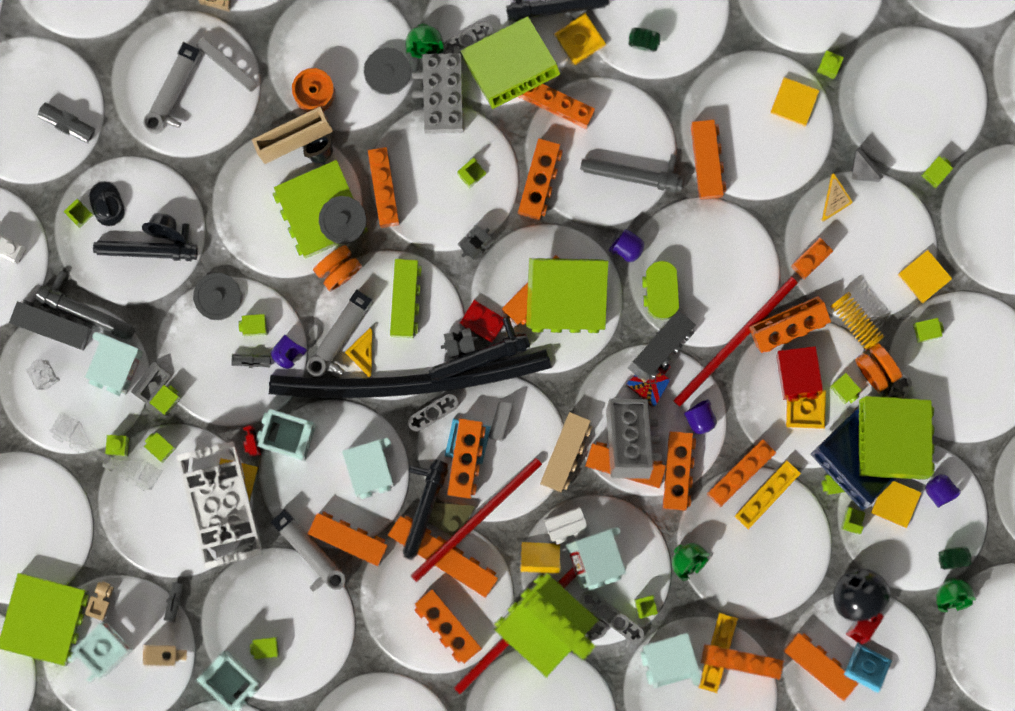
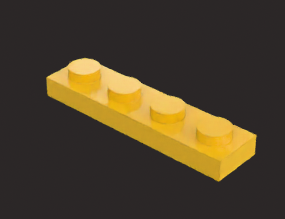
[734,460,801,530]
[698,613,738,693]

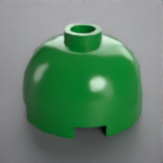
[405,23,444,58]
[671,543,710,581]
[936,577,976,612]

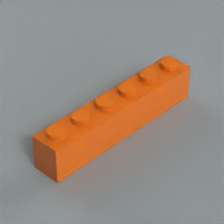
[388,515,498,598]

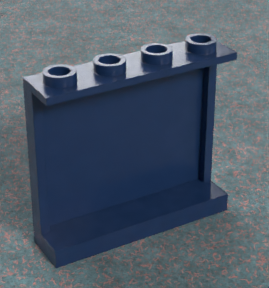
[810,408,896,511]

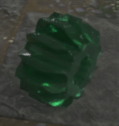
[628,27,660,52]
[938,547,972,570]

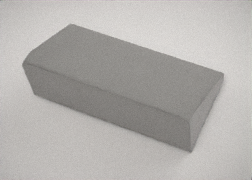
[131,362,172,405]
[489,401,513,442]

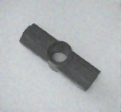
[37,102,96,143]

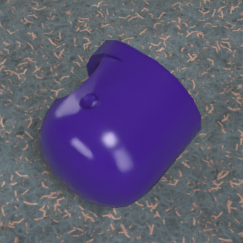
[609,229,645,263]
[271,334,308,369]
[684,399,717,434]
[925,474,961,508]

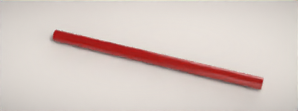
[673,277,798,407]
[410,458,542,583]
[454,567,576,695]

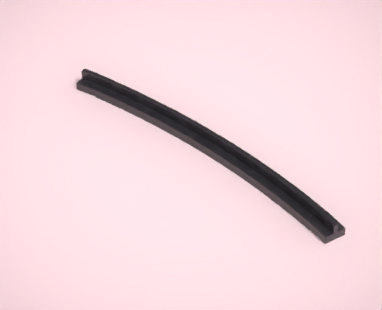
[269,350,552,398]

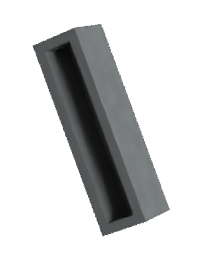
[9,300,92,351]
[628,310,696,383]

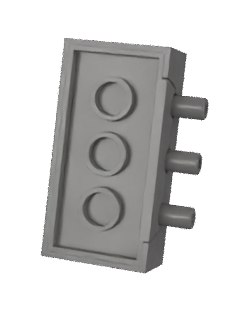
[412,54,463,134]
[606,399,661,479]

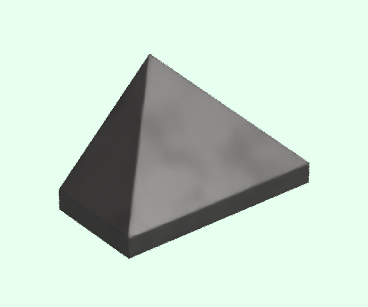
[852,148,884,182]

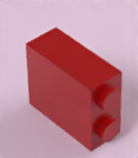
[776,346,823,402]

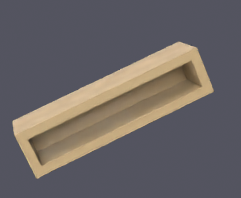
[252,107,333,164]
[540,412,593,493]

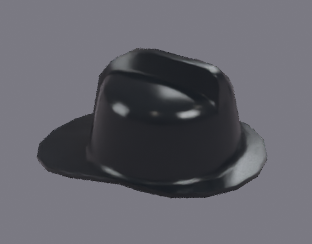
[303,133,333,165]
[89,182,125,226]
[142,213,185,242]

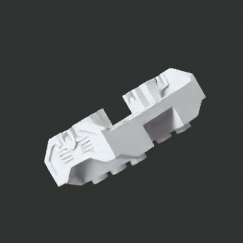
[177,441,263,569]

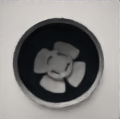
[833,569,890,621]

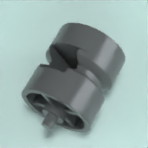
[458,225,494,261]
[441,328,478,358]

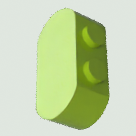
[642,261,679,320]

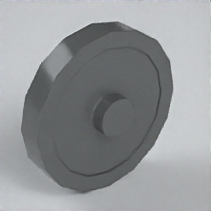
[363,47,411,95]
[319,196,367,244]
[193,273,241,320]

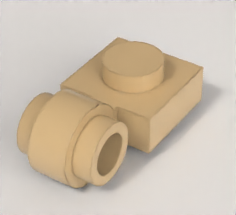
[84,582,114,621]

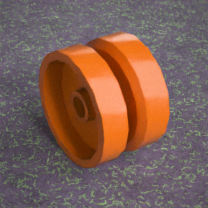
[292,68,335,113]
[313,245,362,292]
[855,343,902,393]

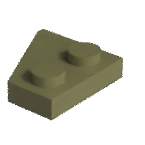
[429,503,475,536]

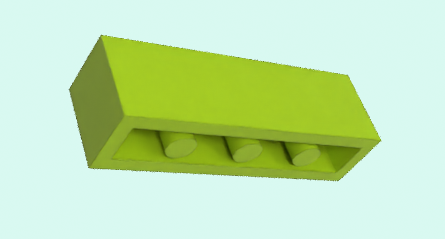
[390,259,422,338]
[524,591,596,660]

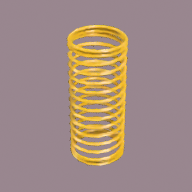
[830,292,885,351]

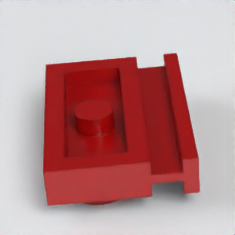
[459,300,504,343]
[243,426,261,457]

